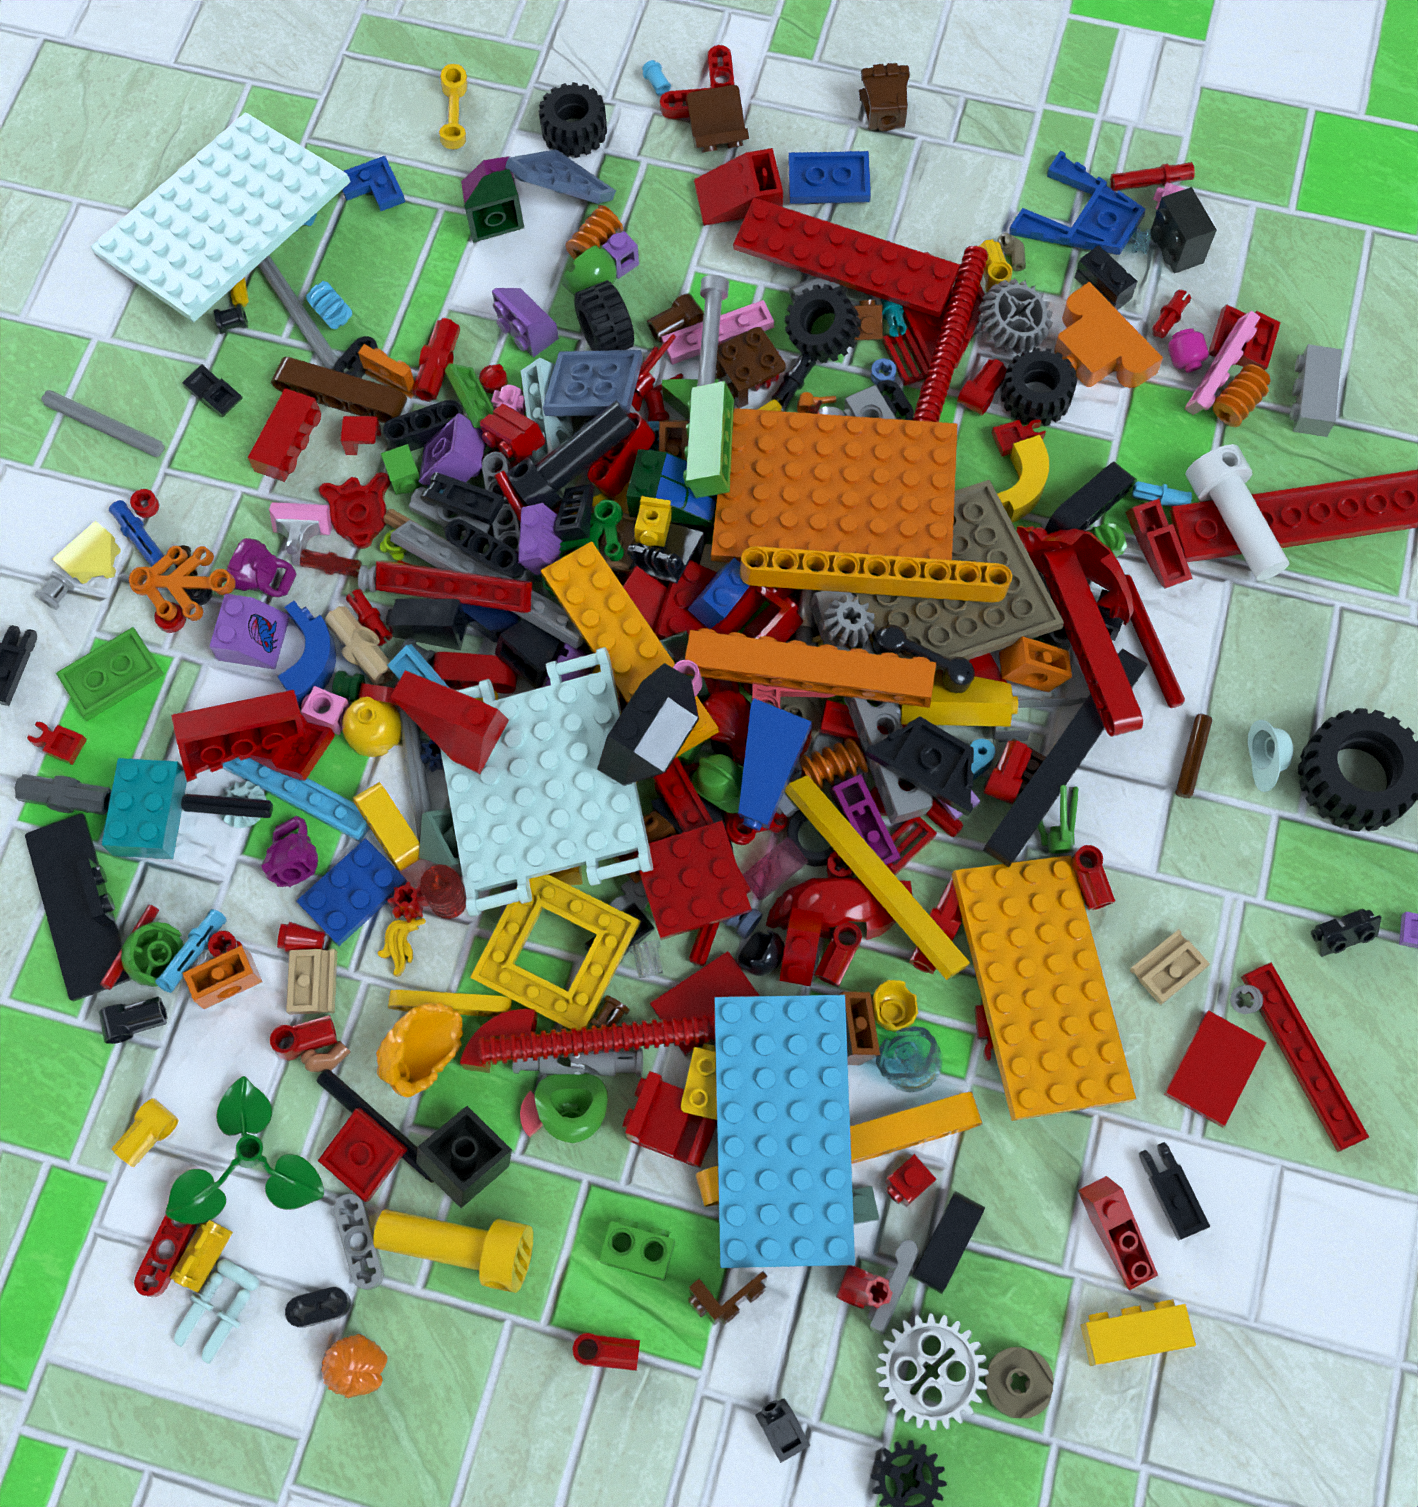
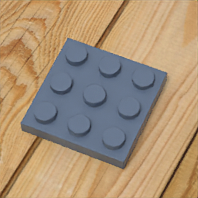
[543,350,643,416]

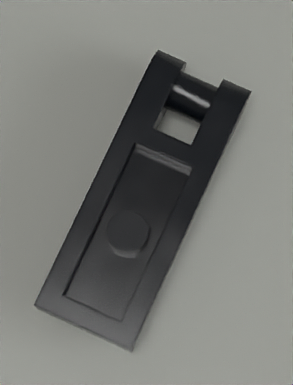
[420,472,505,525]

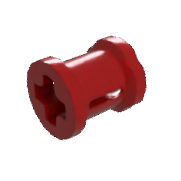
[826,851,854,878]
[208,931,243,957]

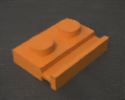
[358,344,415,399]

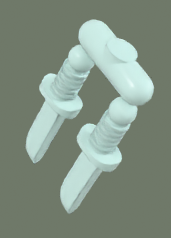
[174,1259,259,1364]

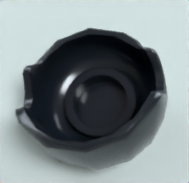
[738,929,785,976]

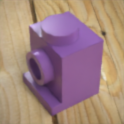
[602,231,639,279]

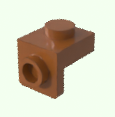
[854,300,883,340]

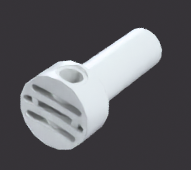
[1185,444,1289,581]

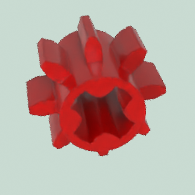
[388,882,429,923]

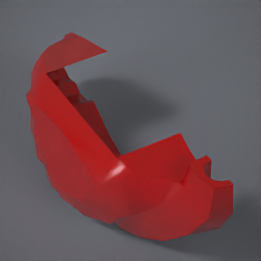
[1017,526,1134,626]
[766,878,913,940]

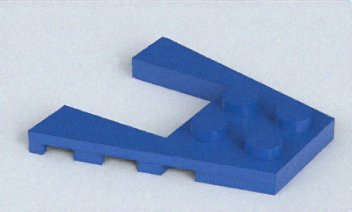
[1009,150,1146,255]

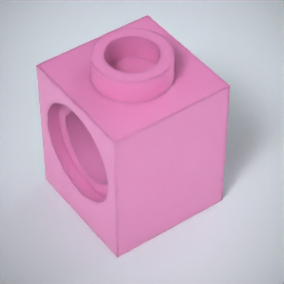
[301,686,350,735]

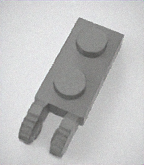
[867,1239,919,1335]

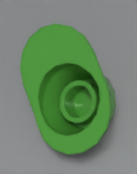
[693,754,744,813]

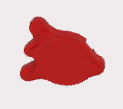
[319,472,391,549]

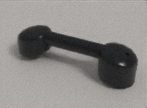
[873,625,975,693]

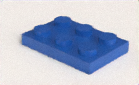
[788,151,871,204]
[296,838,408,946]

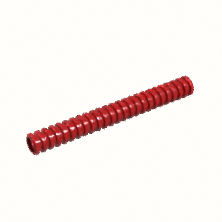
[913,246,988,422]
[478,1013,715,1066]

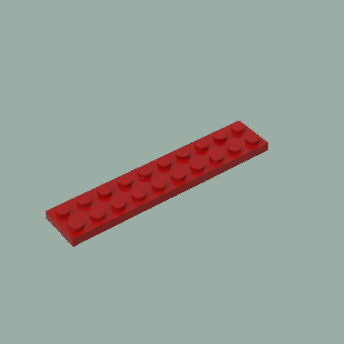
[1170,470,1418,562]

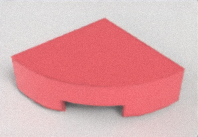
[520,1090,543,1138]

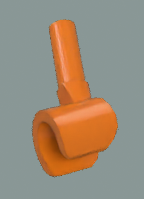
[797,392,836,413]

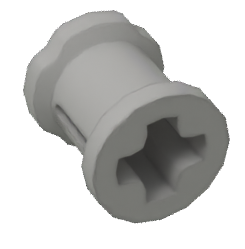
[35,571,75,610]

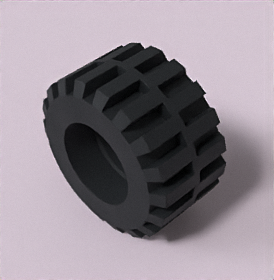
[539,82,607,158]
[574,280,634,351]
[784,284,861,363]
[1001,348,1077,426]

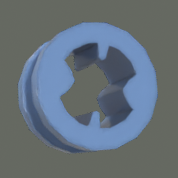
[871,358,896,386]

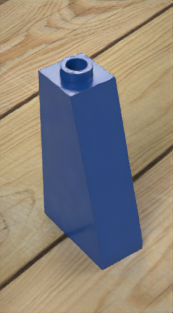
[738,698,812,831]

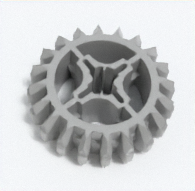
[978,278,1053,354]

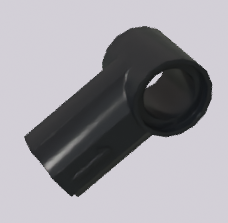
[99,996,168,1044]

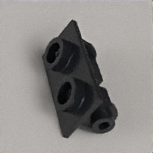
[1311,908,1382,957]

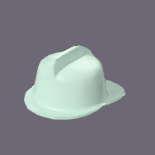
[1248,720,1293,792]

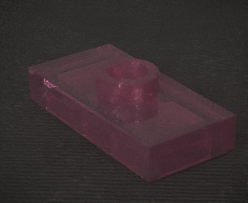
[743,837,808,900]

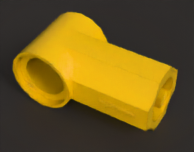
[979,239,1012,293]
[111,1098,179,1167]

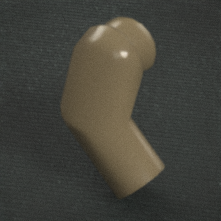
[997,233,1026,271]

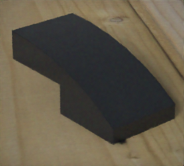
[182,364,243,417]

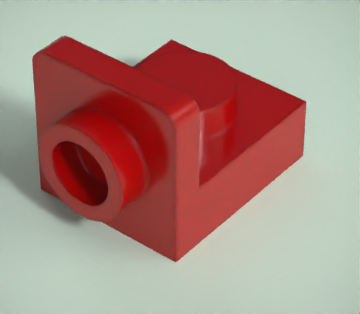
[885,1154,937,1207]

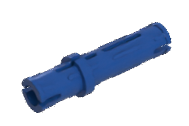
[108,500,171,574]

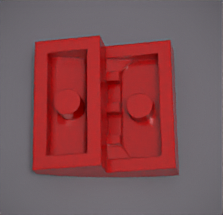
[1209,304,1281,370]
[249,714,335,781]

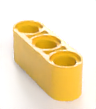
[352,782,421,872]

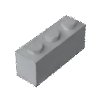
[1290,344,1342,437]

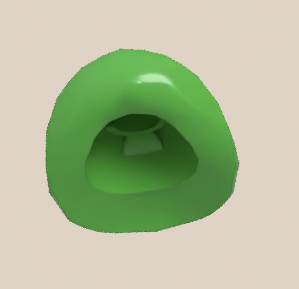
[534,1073,608,1143]

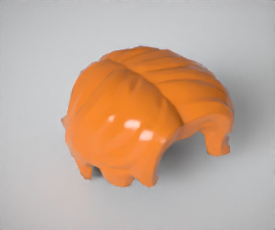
[321,1334,388,1399]

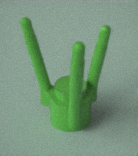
[1038,785,1079,854]

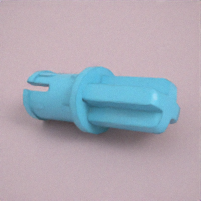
[1132,481,1192,507]

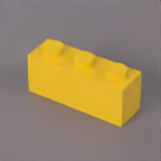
[1080,1299,1196,1366]

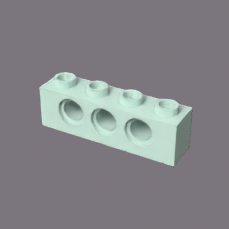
[521,358,573,462]

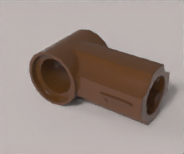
[647,293,704,343]

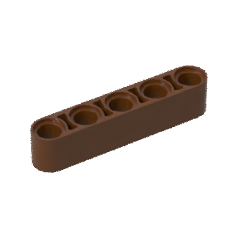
[271,357,407,424]

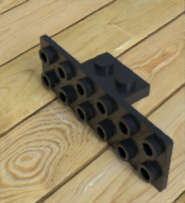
[25,813,131,1002]

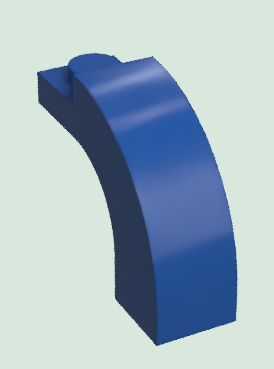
[277,600,336,709]

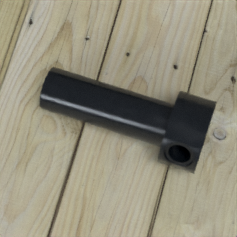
[506,400,638,511]

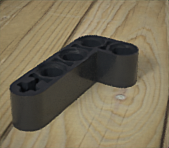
[1045,461,1137,534]

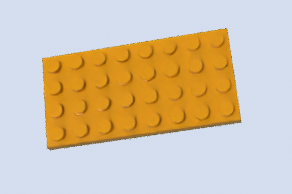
[951,855,1136,1121]

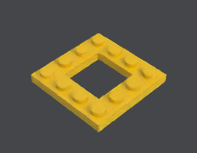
[470,874,641,1030]

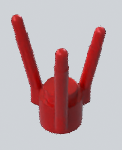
[635,334,683,399]

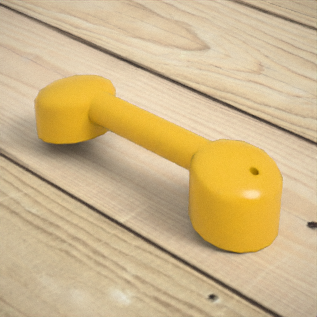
[439,63,467,150]

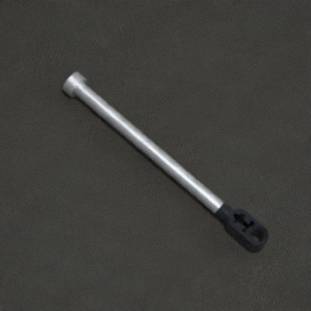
[679,275,729,564]

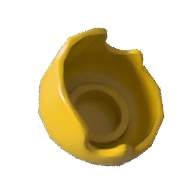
[871,980,918,1032]

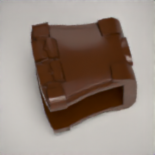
[859,63,910,131]

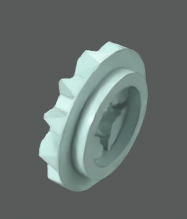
[220,780,266,828]

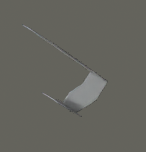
[991,697,1087,742]

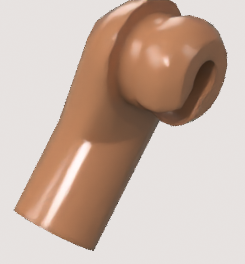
[301,1041,351,1072]

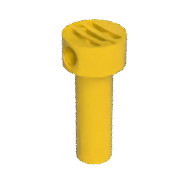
[373,1209,533,1293]

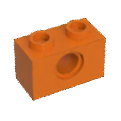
[999,636,1072,692]
[182,945,263,1009]

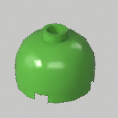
[562,245,617,296]
[121,922,184,987]

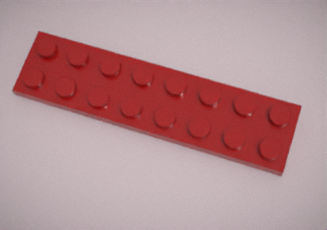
[733,198,960,318]

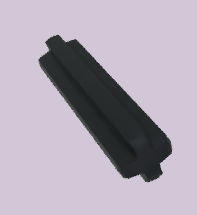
[181,794,273,818]

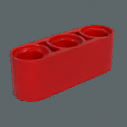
[588,413,655,498]
[433,652,518,694]

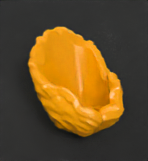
[376,1002,463,1097]

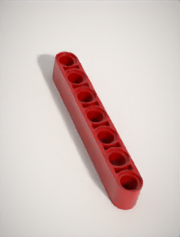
[1039,546,1143,737]

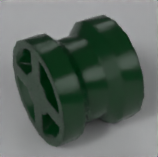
[332,670,365,702]

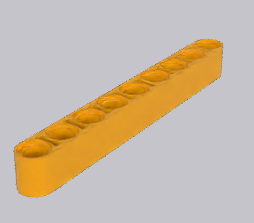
[739,546,1012,603]
[695,1092,983,1207]

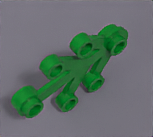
[543,500,624,597]

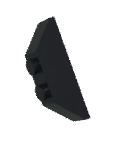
[597,663,699,786]

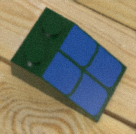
[626,449,718,528]

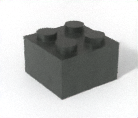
[1150,187,1217,274]
[416,1106,512,1208]

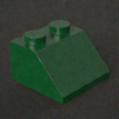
[464,169,524,243]

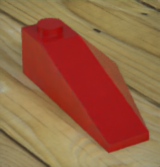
[390,670,509,774]

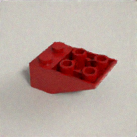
[694,148,783,226]

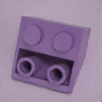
[492,288,559,358]

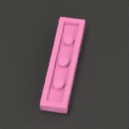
[661,300,774,365]
[1184,311,1260,415]

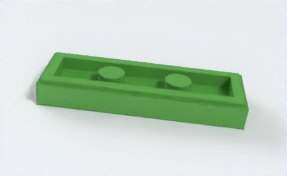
[445,363,494,429]

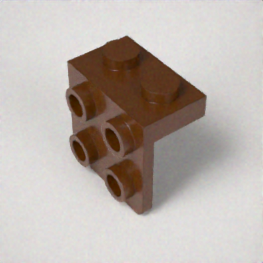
[687,85,749,153]
[715,327,786,408]
[688,1271,768,1325]

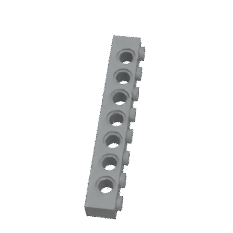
[809,591,933,825]

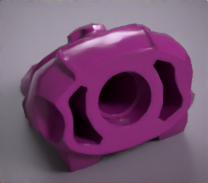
[226,538,297,598]
[261,816,318,887]

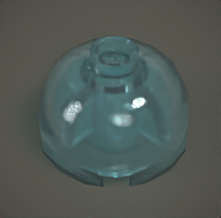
[876,1026,943,1093]

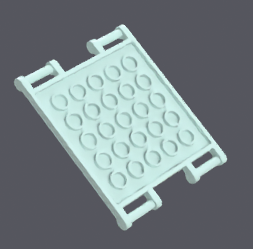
[440,647,653,917]

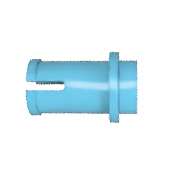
[642,60,671,96]

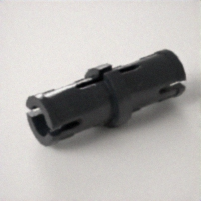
[771,353,816,408]

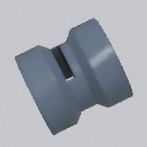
[720,908,763,939]

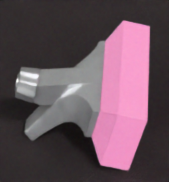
[269,502,332,566]

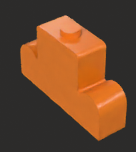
[1054,282,1163,388]

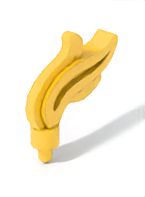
[378,917,426,977]

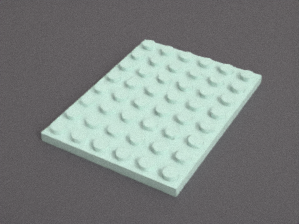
[90,112,351,323]

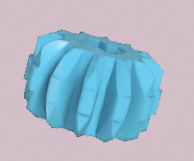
[306,281,352,329]

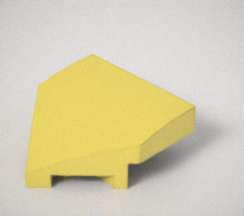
[52,521,121,584]

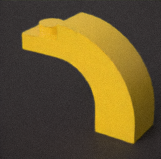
[997,435,1049,523]

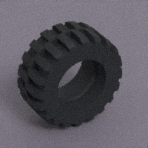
[1298,708,1418,832]

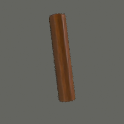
[1175,713,1212,799]

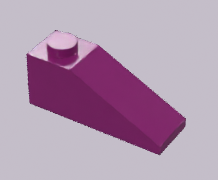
[829,774,901,865]

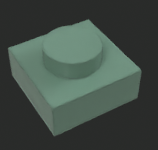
[852,1186,879,1225]

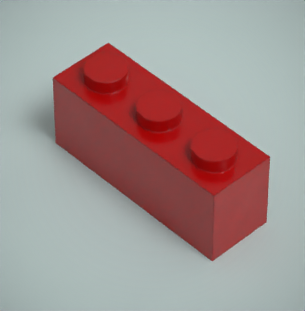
[248,388,321,482]

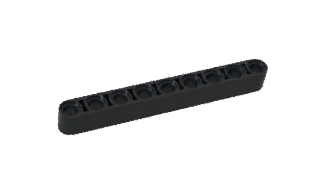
[983,648,1148,868]

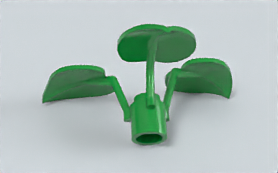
[165,1076,324,1224]

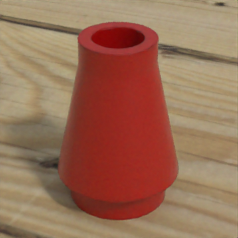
[277,922,325,952]

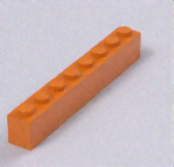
[685,628,936,708]

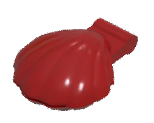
[703,690,751,766]

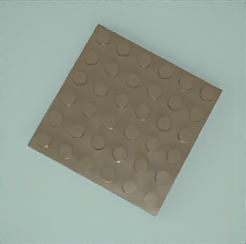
[842,480,1064,671]

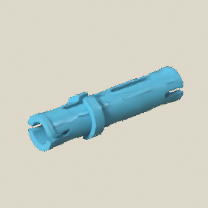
[155,909,227,993]

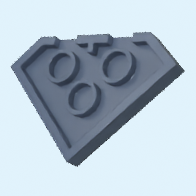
[505,149,616,204]

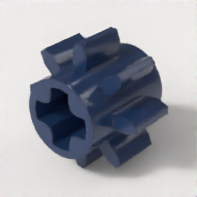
[420,740,445,773]

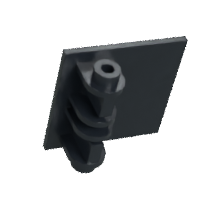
[627,523,704,584]

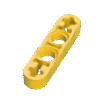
[388,990,512,1017]

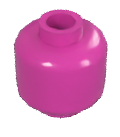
[1168,328,1209,373]

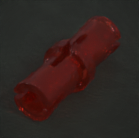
[300,549,362,578]

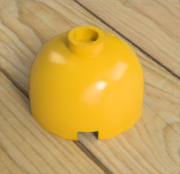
[342,697,402,757]

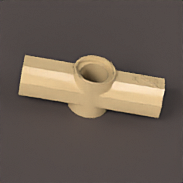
[325,606,395,686]

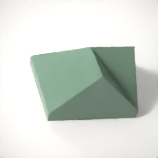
[419,808,463,879]

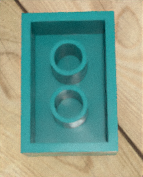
[102,758,187,860]

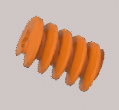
[565,205,623,260]
[1212,364,1271,428]
[799,738,868,790]

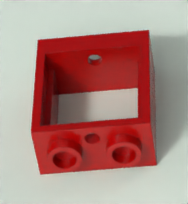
[711,585,804,642]

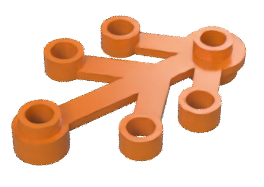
[129,546,235,621]

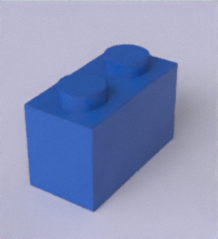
[687,558,750,629]

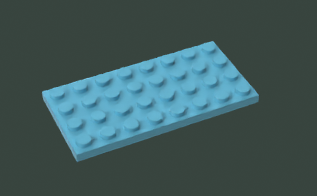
[714,995,855,1268]

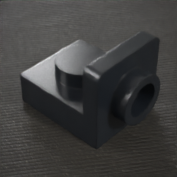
[755,1398,811,1463]

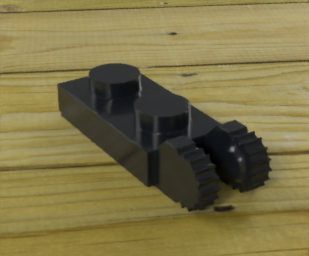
[0,625,37,706]
[1139,1142,1210,1241]

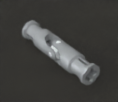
[513,1048,643,1077]

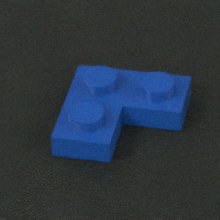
[342,156,406,211]

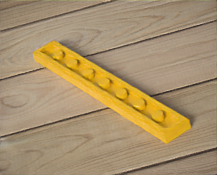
[785,775,970,980]

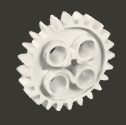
[876,1313,989,1431]

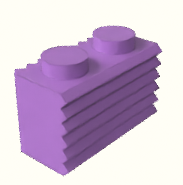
[518,503,562,575]

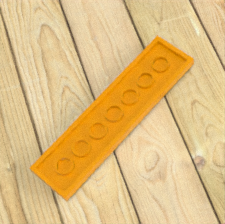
[540,541,719,758]

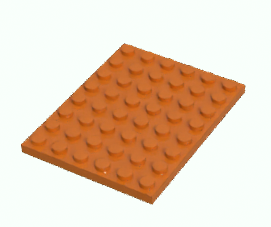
[711,408,958,563]

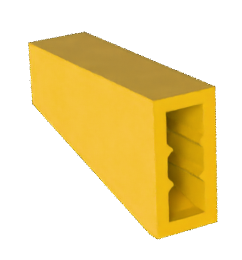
[899,670,1018,727]

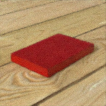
[650,951,760,1057]
[1164,1010,1267,1128]

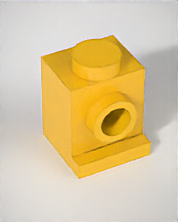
[634,496,671,547]

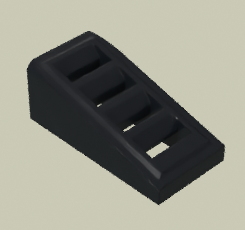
[554,484,594,542]

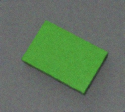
[56,627,164,721]

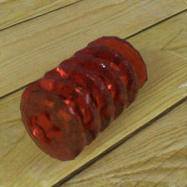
[420,865,467,919]

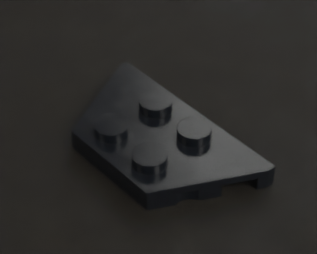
[864,716,974,816]

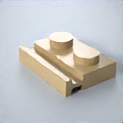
[1130,929,1210,1006]
[286,949,338,1015]

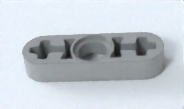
[334,1194,384,1290]

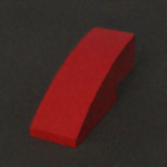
[1125,498,1193,589]

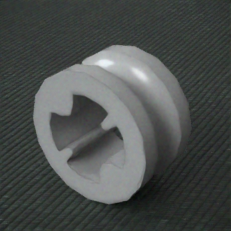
[358,565,377,592]
[1230,985,1263,1014]

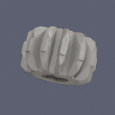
[823,594,875,649]

